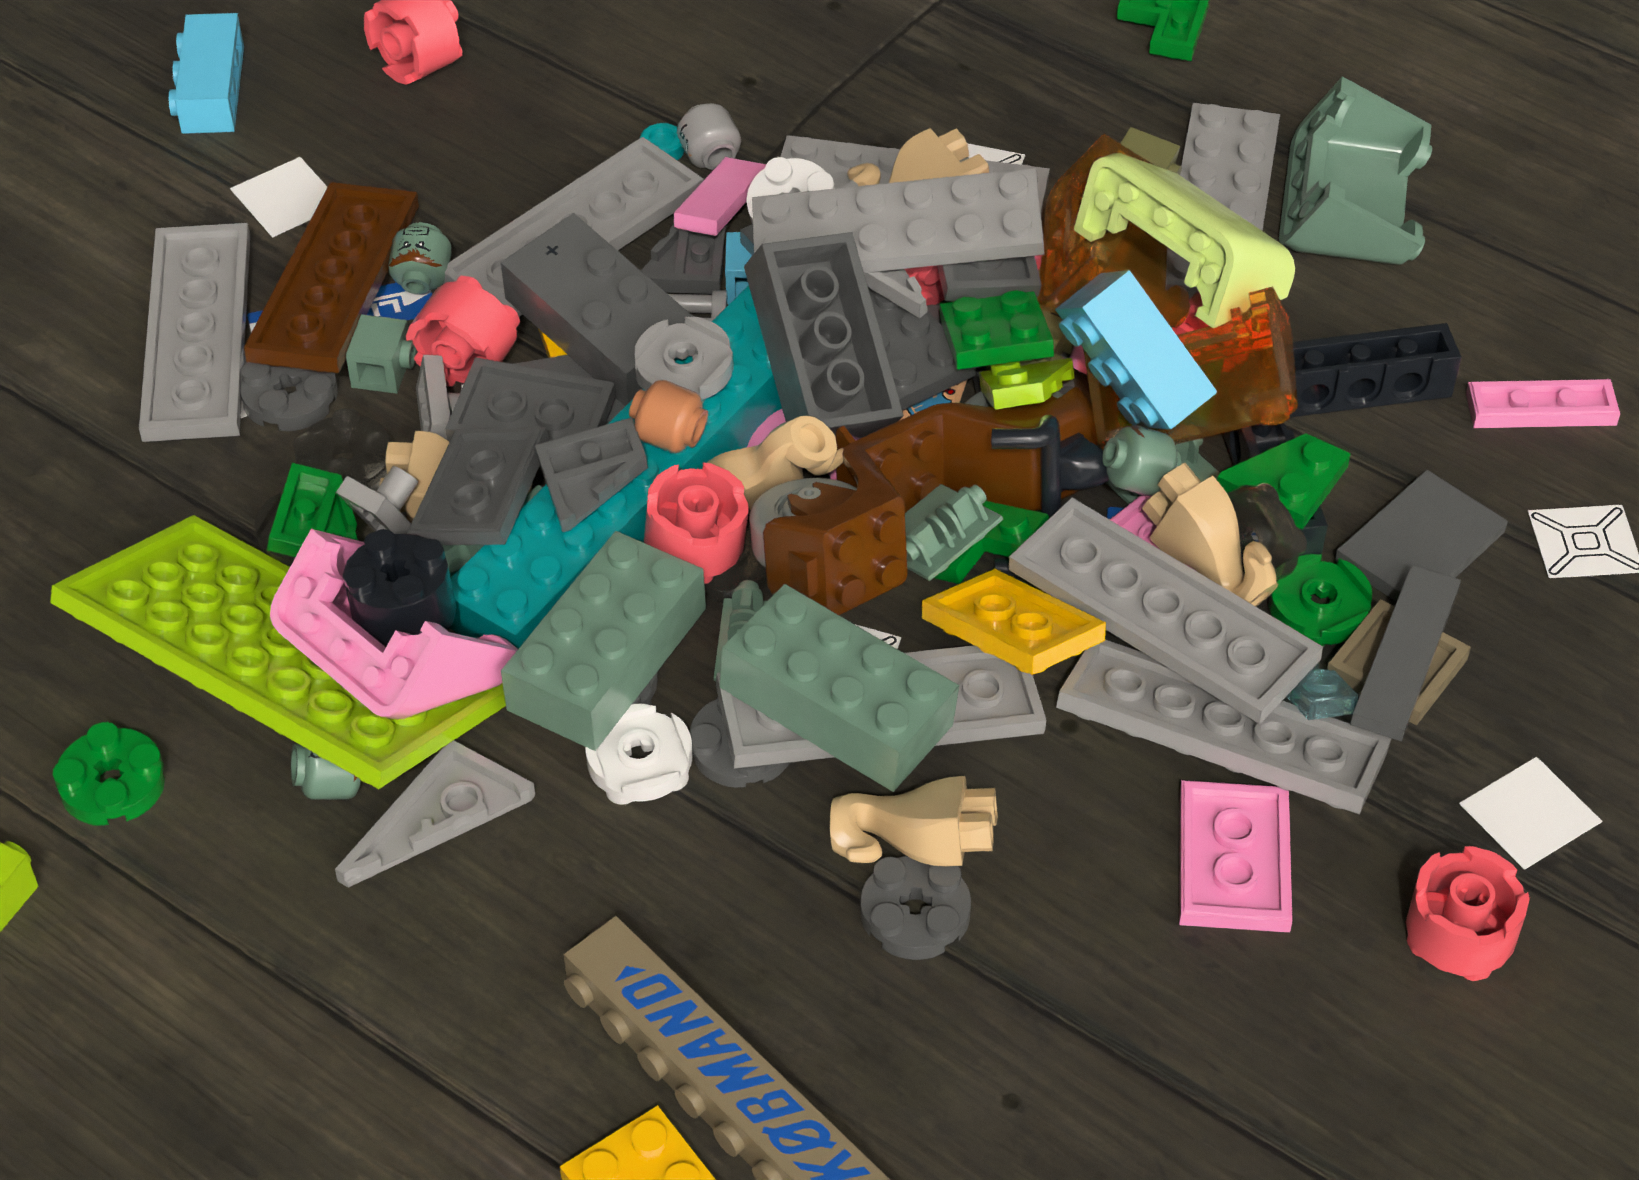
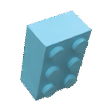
[1055,270,1217,429]

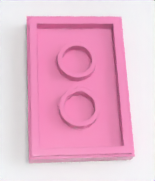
[1179,780,1292,933]

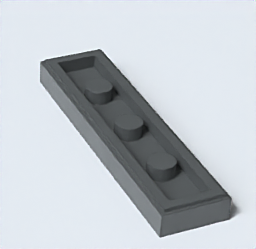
[1350,565,1461,742]

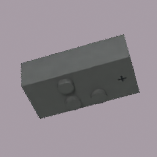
[500,213,694,406]
[744,232,904,440]

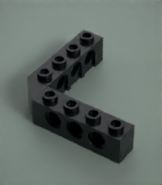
[1220,323,1462,571]

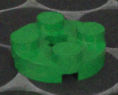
[1268,554,1372,647]
[52,722,165,826]

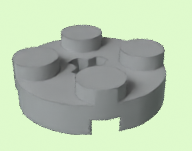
[634,317,734,403]

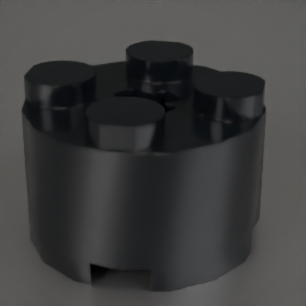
[342,529,457,647]

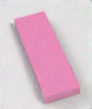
[674,157,766,236]
[1466,379,1620,428]

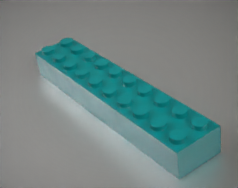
[449,285,782,649]

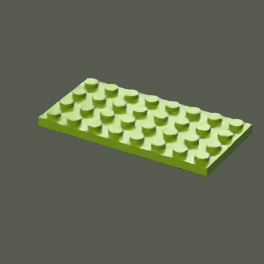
[50,515,506,789]

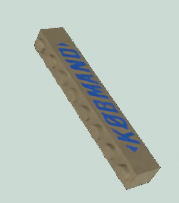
[564,916,890,1180]

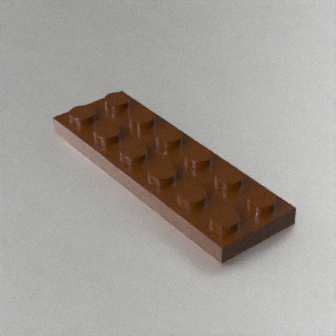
[244,182,419,373]

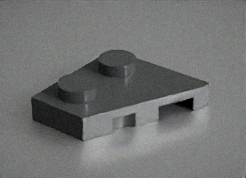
[535,417,648,532]

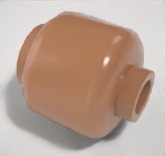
[629,380,708,453]

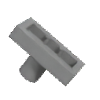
[416,355,460,440]
[336,466,418,534]

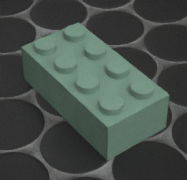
[501,531,706,751]
[719,584,960,792]

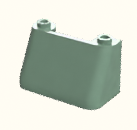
[1279,76,1432,265]

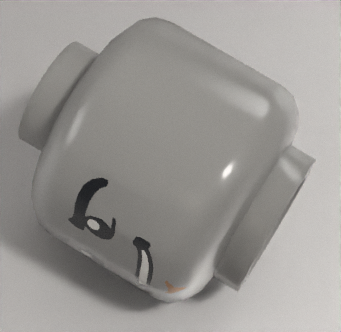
[677,103,742,170]

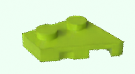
[979,358,1074,410]

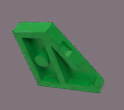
[1217,433,1351,530]
[267,463,358,557]

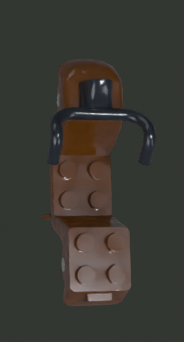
[749,387,1109,615]

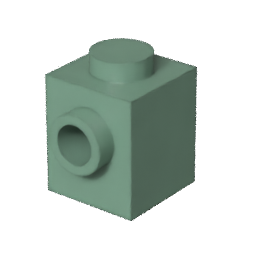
[346,314,417,394]

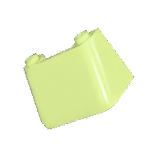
[1074,153,1295,328]

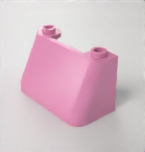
[270,529,518,719]

